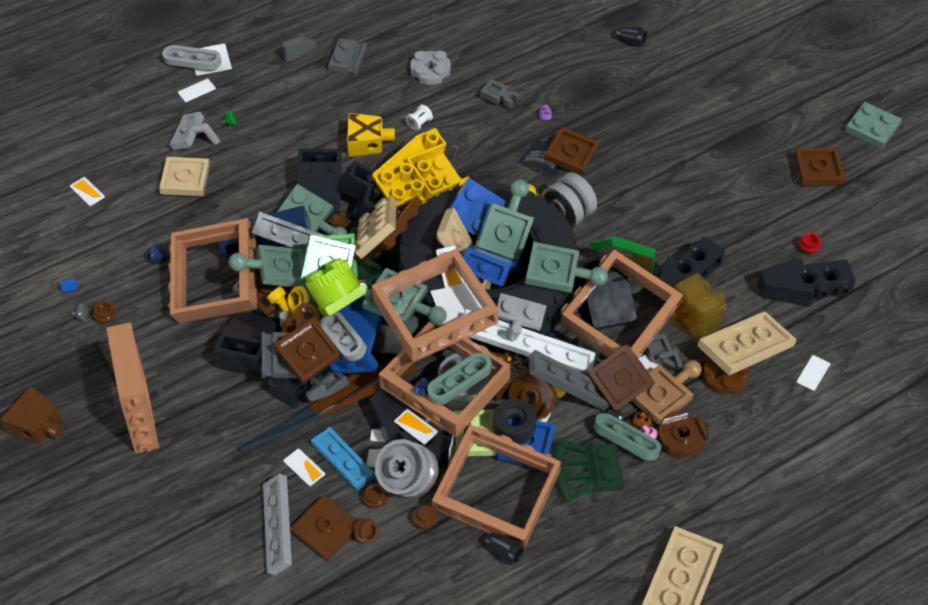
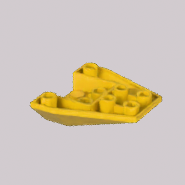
[372,128,469,207]

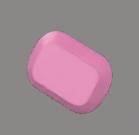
[640,425,658,439]

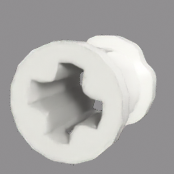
[405,104,433,131]

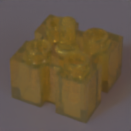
[672,273,727,342]

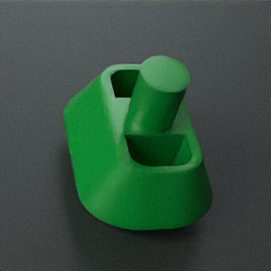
[222,111,237,126]

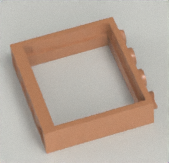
[168,218,257,323]
[372,248,499,362]
[559,250,683,359]
[379,321,510,438]
[106,322,160,454]
[432,424,561,549]

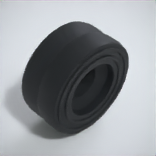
[492,399,537,445]

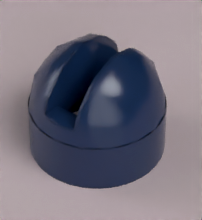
[147,244,167,264]

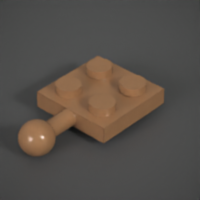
[631,360,702,425]

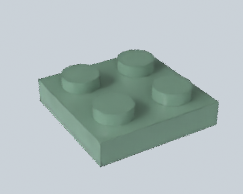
[845,102,902,149]

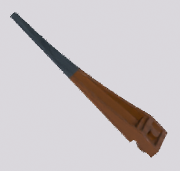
[239,353,418,453]

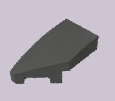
[282,33,317,62]
[645,333,683,371]
[306,370,350,401]

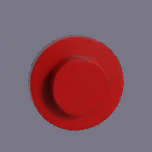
[798,232,821,253]

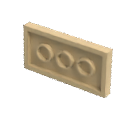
[355,195,397,259]
[437,207,493,289]
[697,311,797,375]
[642,526,723,605]

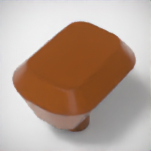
[632,412,652,427]

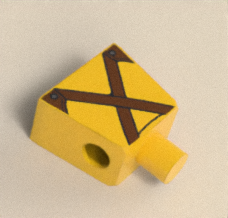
[347,113,395,157]

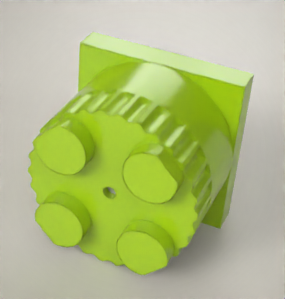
[305,257,369,316]

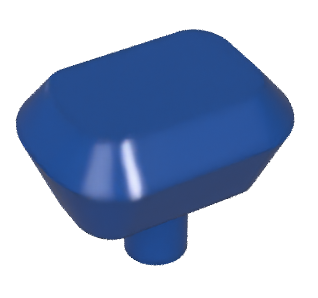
[60,279,79,293]

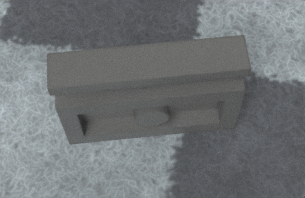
[328,38,367,76]
[261,332,297,378]

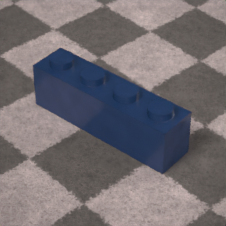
[219,205,311,261]

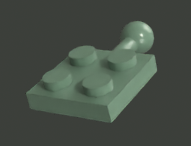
[475,179,534,261]
[277,184,347,235]
[525,242,608,293]
[229,245,305,287]
[363,268,447,326]

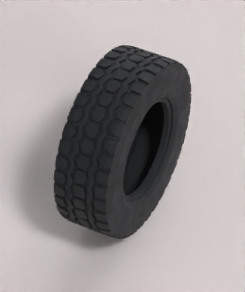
[399,183,578,352]

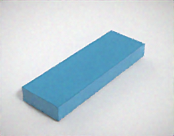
[311,427,376,492]

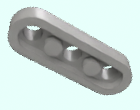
[162,45,222,70]
[320,311,367,361]

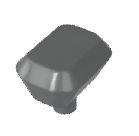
[72,303,88,321]

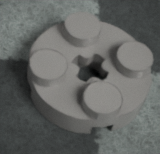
[411,51,451,85]

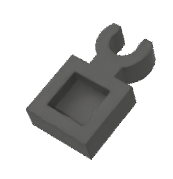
[480,79,519,108]

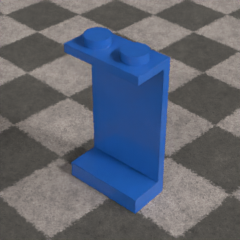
[463,246,525,286]
[329,290,382,373]

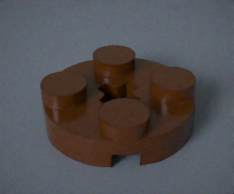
[702,357,751,395]
[509,374,557,421]
[658,411,707,458]

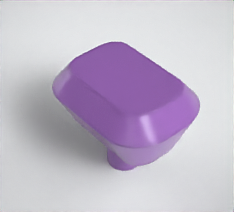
[539,105,552,120]

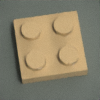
[159,157,210,196]

